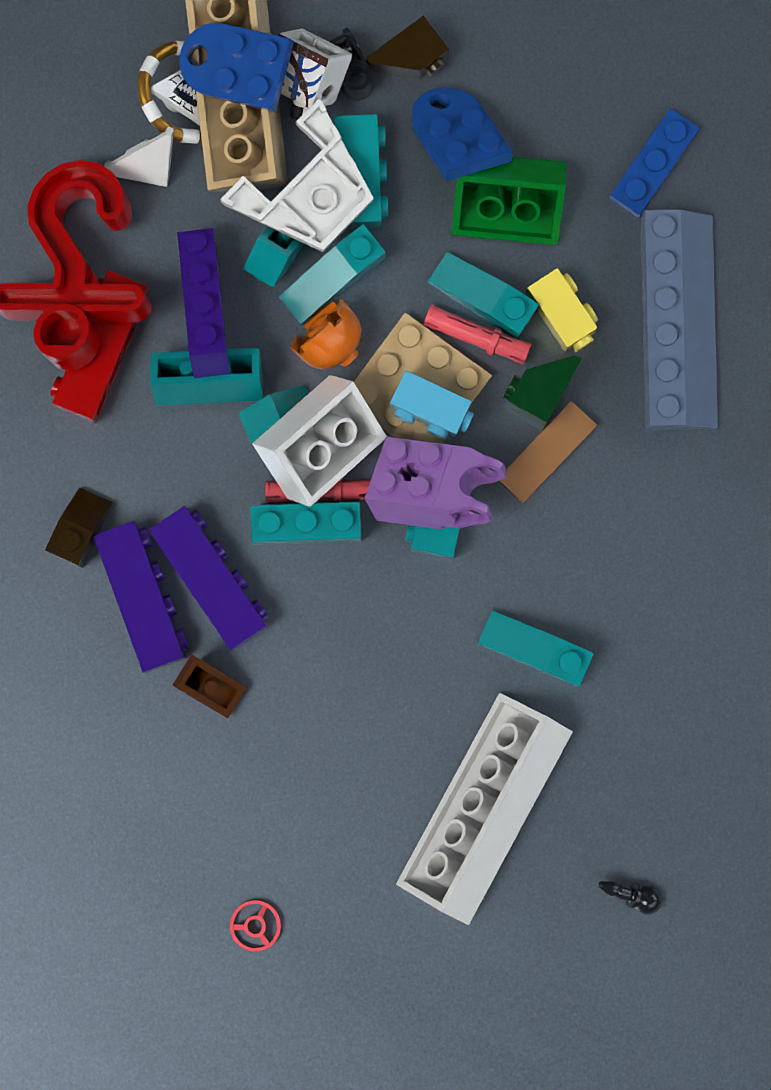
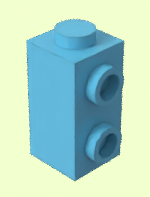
[390,370,474,440]

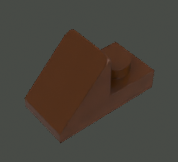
[173,654,247,718]

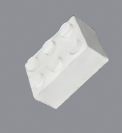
[252,375,387,507]

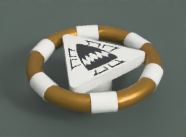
[137,41,202,144]

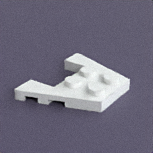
[220,99,374,252]

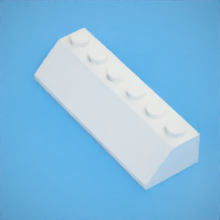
[396,693,573,925]

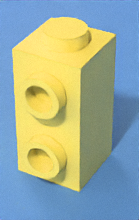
[525,268,598,352]

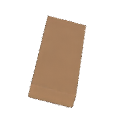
[498,401,597,504]

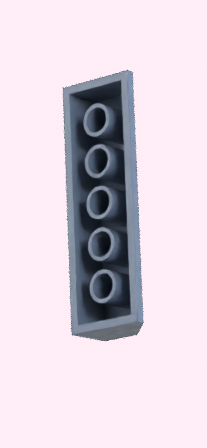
[641,209,718,431]

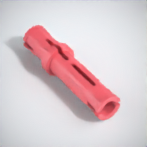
[423,305,532,365]
[265,478,371,504]

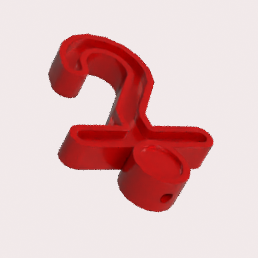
[0,160,152,371]

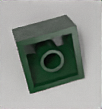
[503,355,582,431]

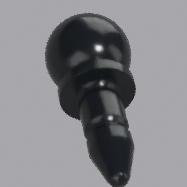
[598,881,663,915]

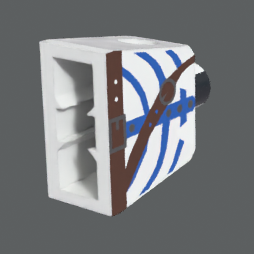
[278,28,352,120]

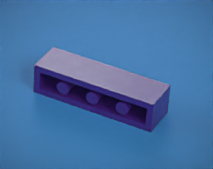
[177,228,230,378]
[149,506,269,651]
[93,521,189,673]

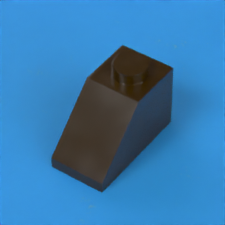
[366,15,449,79]
[45,488,113,568]

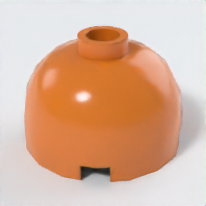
[290,299,362,370]

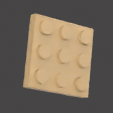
[354,313,492,444]

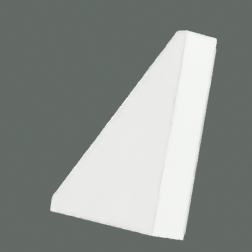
[104,127,174,187]

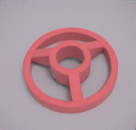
[230,900,281,952]

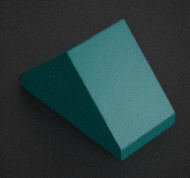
[238,385,308,446]

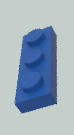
[609,108,700,218]

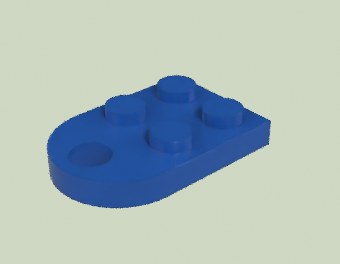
[179,23,294,112]
[411,88,512,182]

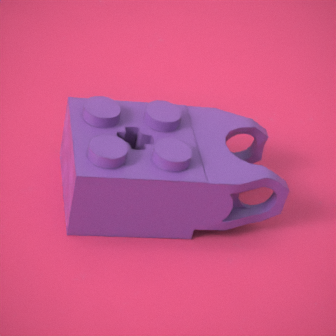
[364,437,507,530]

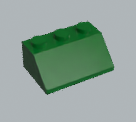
[451,156,566,245]

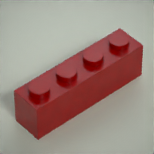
[50,270,151,424]

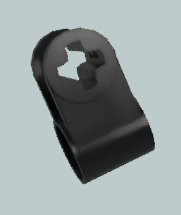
[329,27,373,101]

